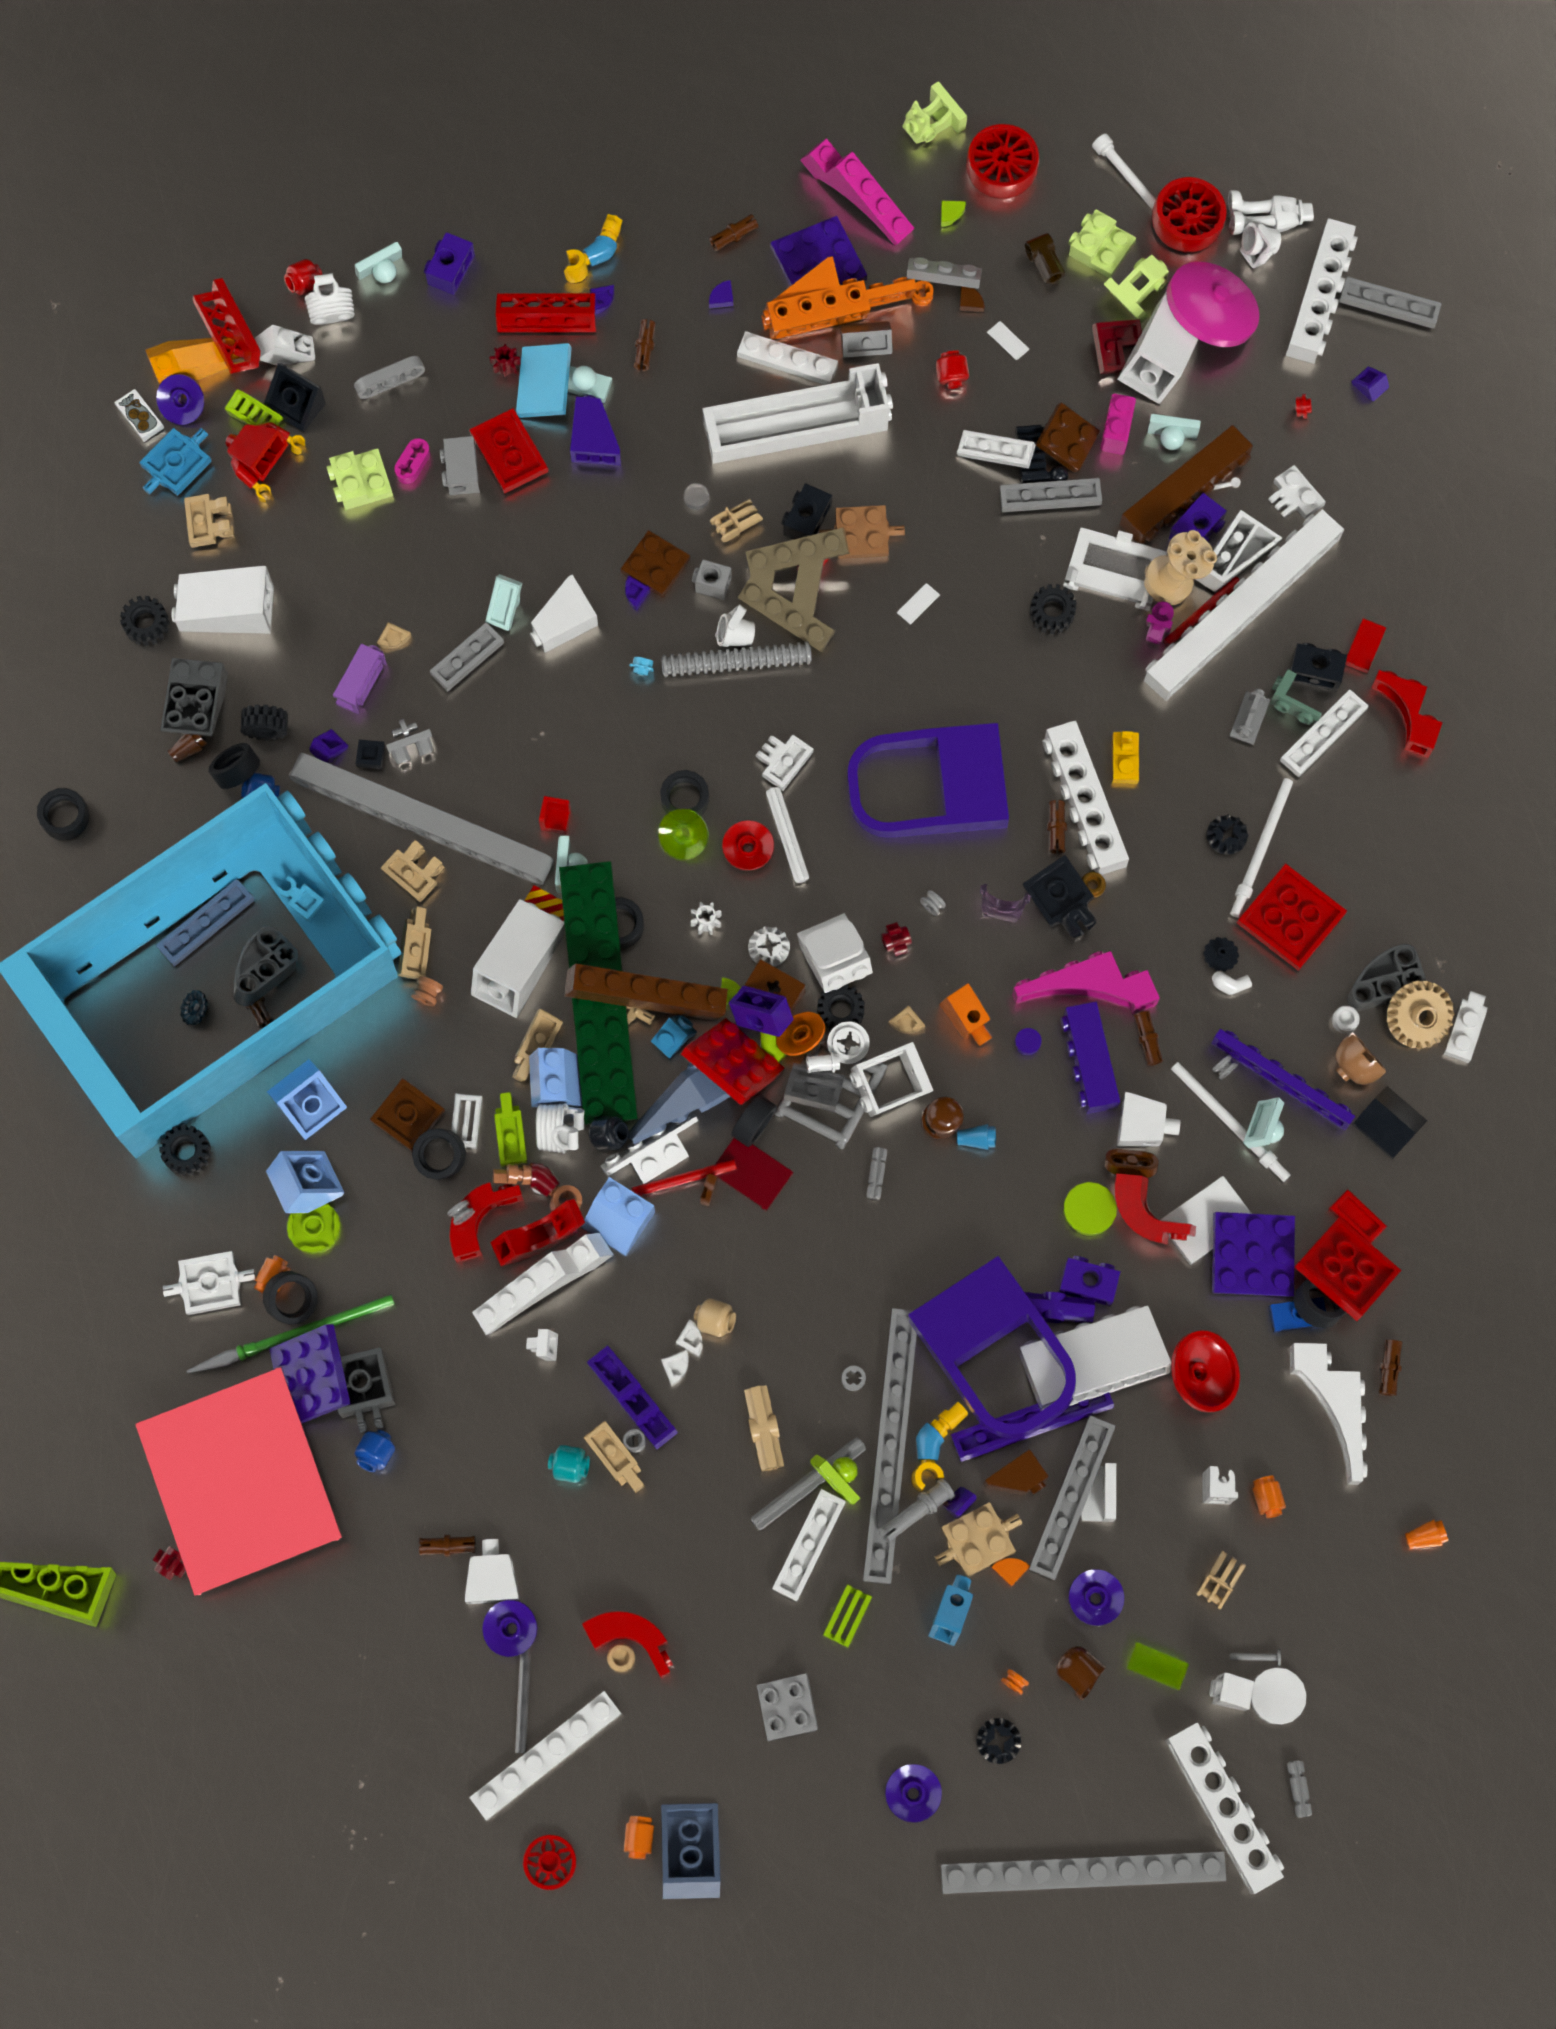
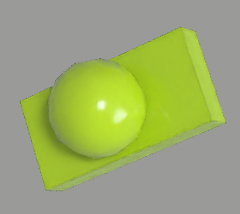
[810,1454,860,1505]

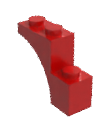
[1371,670,1443,758]

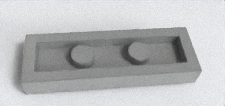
[906,257,982,289]
[430,622,504,692]

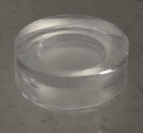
[684,483,709,510]

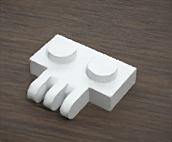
[1268,465,1326,519]
[756,735,814,791]

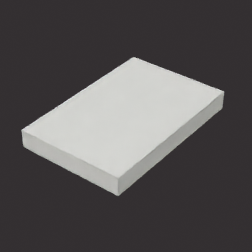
[1160,1176,1252,1265]

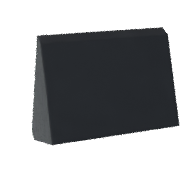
[264,362,326,431]
[1352,1086,1427,1160]

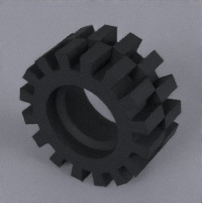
[1030,584,1077,634]
[120,596,170,646]
[240,704,288,741]
[817,984,865,1033]
[159,1125,211,1176]

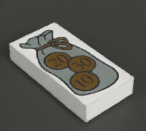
[114,389,164,442]

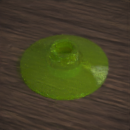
[658,809,709,860]

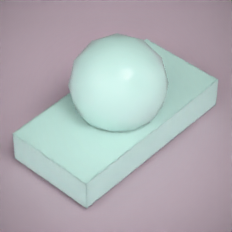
[355,242,402,283]
[568,366,612,403]
[1147,414,1201,450]
[485,574,523,631]
[555,836,588,893]
[1243,1097,1284,1148]

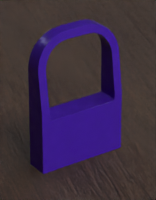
[847,723,1009,838]
[908,1256,1076,1438]

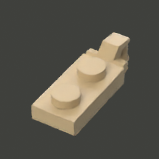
[397,906,431,980]
[512,1009,563,1082]
[583,1421,645,1493]

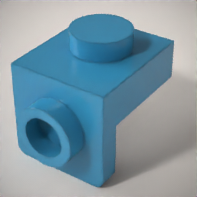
[651,1015,697,1059]

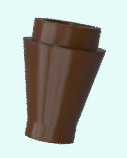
[168,734,207,763]

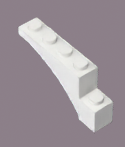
[472,1233,613,1335]
[1290,1343,1367,1485]

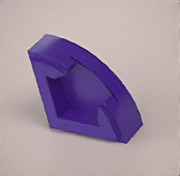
[709,280,734,309]
[590,285,615,315]
[625,576,650,611]

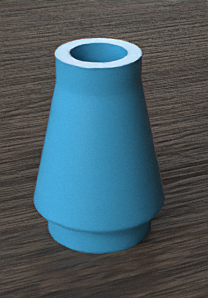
[957,1124,996,1150]

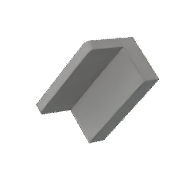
[840,321,892,358]

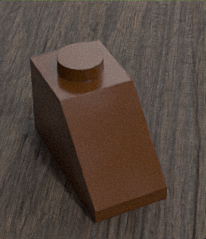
[983,1449,1049,1495]

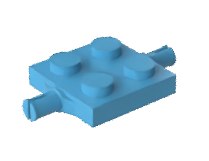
[139,428,212,496]

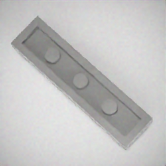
[1339,276,1442,329]
[999,478,1102,512]

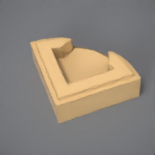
[376,622,411,649]
[888,1005,925,1033]

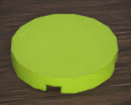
[1063,1182,1117,1236]
[287,1204,341,1254]

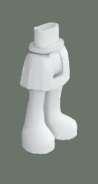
[1227,190,1314,235]

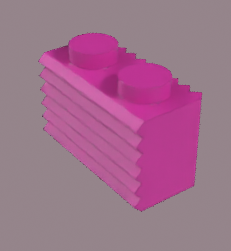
[1100,393,1136,455]

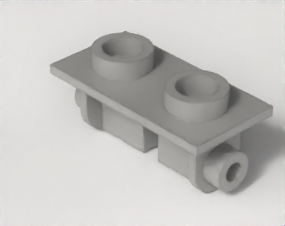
[1230,689,1270,745]

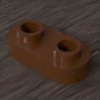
[1104,1149,1159,1178]

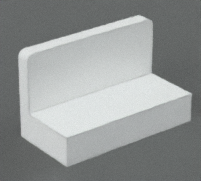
[1081,1463,1116,1522]

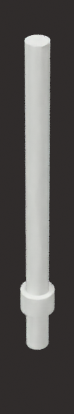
[1230,778,1293,918]
[1171,1062,1291,1182]

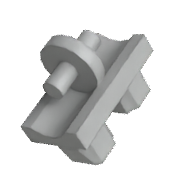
[386,719,433,764]

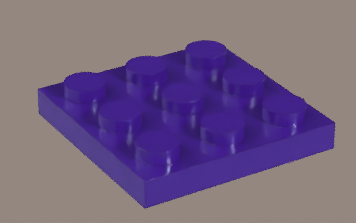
[770,216,868,286]
[1212,1212,1295,1297]
[269,1324,350,1423]

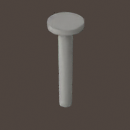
[1230,1649,1281,1666]

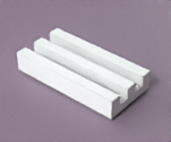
[450,1094,483,1149]

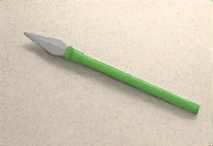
[186,1295,395,1374]

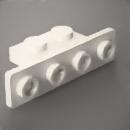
[600,1112,699,1184]

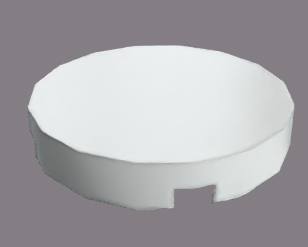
[1251,1668,1306,1725]

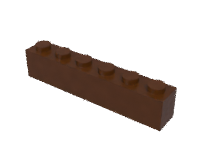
[1119,425,1253,544]
[564,964,728,1021]

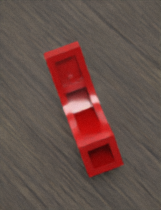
[1115,1173,1196,1245]
[450,1182,524,1263]
[490,1198,585,1266]
[582,1611,673,1679]

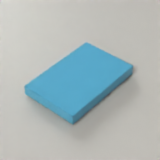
[516,343,572,418]

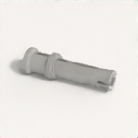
[878,1478,955,1543]

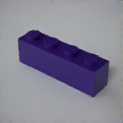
[1060,1002,1120,1114]

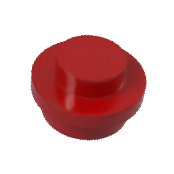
[1296,393,1312,419]

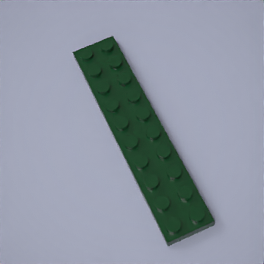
[559,861,638,1126]

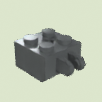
[337,1347,396,1433]

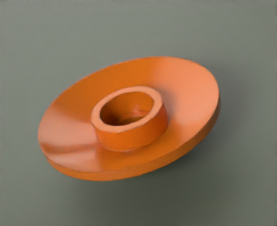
[776,1012,825,1056]

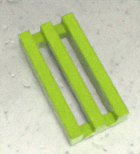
[823,1584,872,1648]

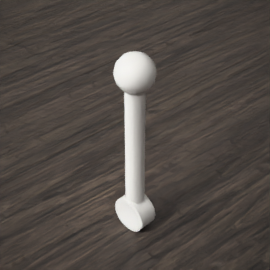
[1213,477,1241,490]

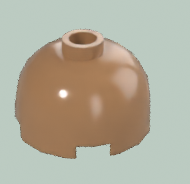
[1335,1032,1387,1085]

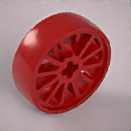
[966,124,1039,199]
[1152,177,1226,252]

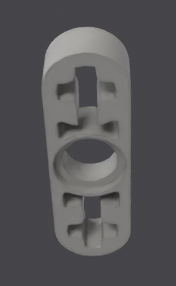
[354,356,425,399]

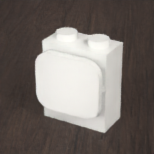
[797,913,873,993]

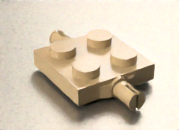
[934,1502,1022,1578]

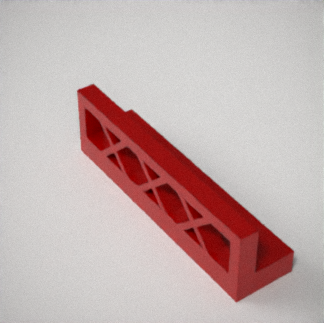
[193,278,261,374]
[496,293,596,332]

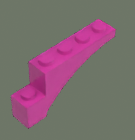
[800,138,915,246]
[1012,951,1160,1014]

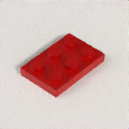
[469,408,548,494]

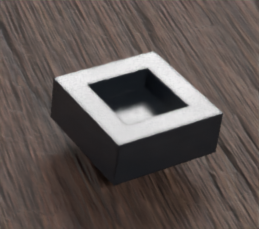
[355,739,385,769]

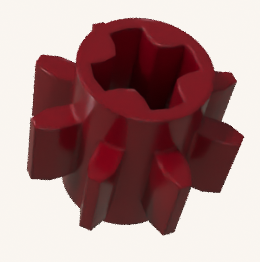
[489,344,521,377]
[881,922,912,956]
[152,1546,186,1581]

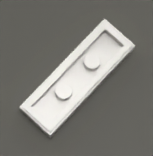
[957,430,1036,468]

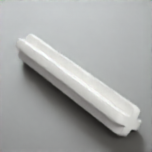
[766,787,809,883]

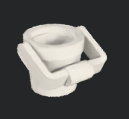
[1240,223,1281,268]
[715,604,755,647]

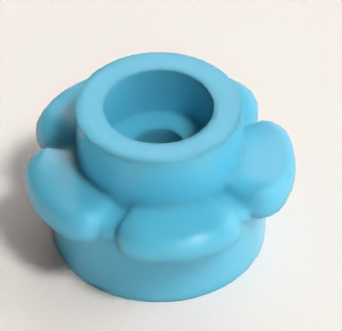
[629,657,654,676]

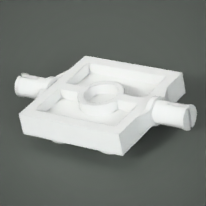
[163,1251,256,1315]

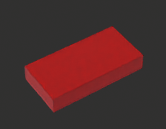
[1345,618,1387,674]
[1328,1189,1387,1243]

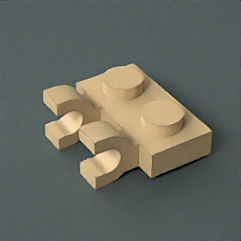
[184,494,235,548]
[381,840,445,903]

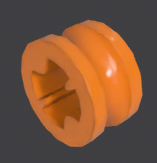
[912,281,934,306]
[1001,1669,1029,1695]

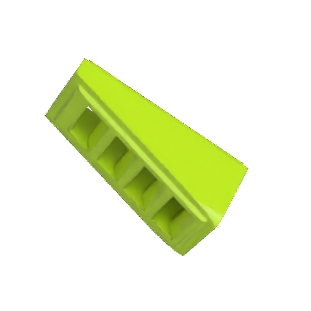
[225,389,283,426]

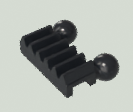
[1015,423,1069,484]

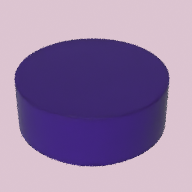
[1015,1028,1042,1056]

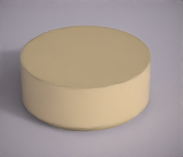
[607,1643,635,1672]

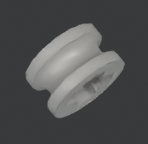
[920,890,946,916]
[1212,1055,1239,1080]
[447,1200,475,1225]
[841,1366,866,1391]

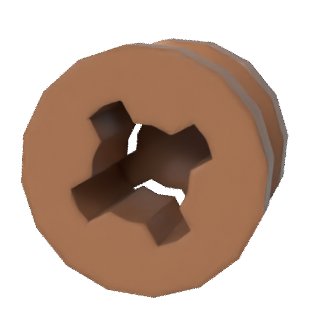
[411,976,443,1007]

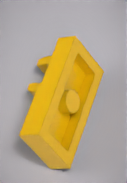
[1112,731,1139,784]

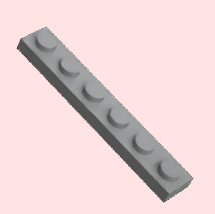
[1029,1416,1116,1581]

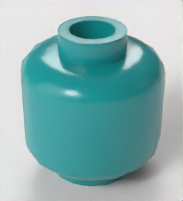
[548,1445,590,1483]

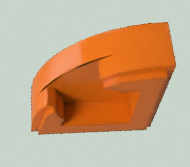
[991,1558,1030,1587]

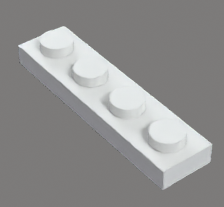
[737,331,838,385]
[1280,689,1369,777]
[772,1489,846,1602]

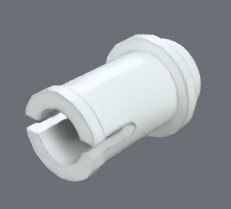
[806,1052,840,1073]

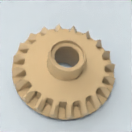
[1387,981,1455,1049]

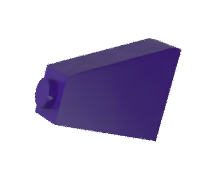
[570,395,621,466]

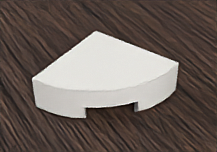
[676,1319,703,1357]
[661,1350,689,1386]

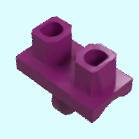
[1145,602,1174,645]

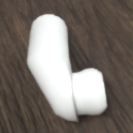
[1212,971,1252,995]

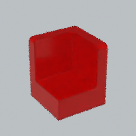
[539,796,571,835]

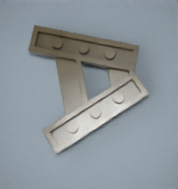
[737,528,850,652]

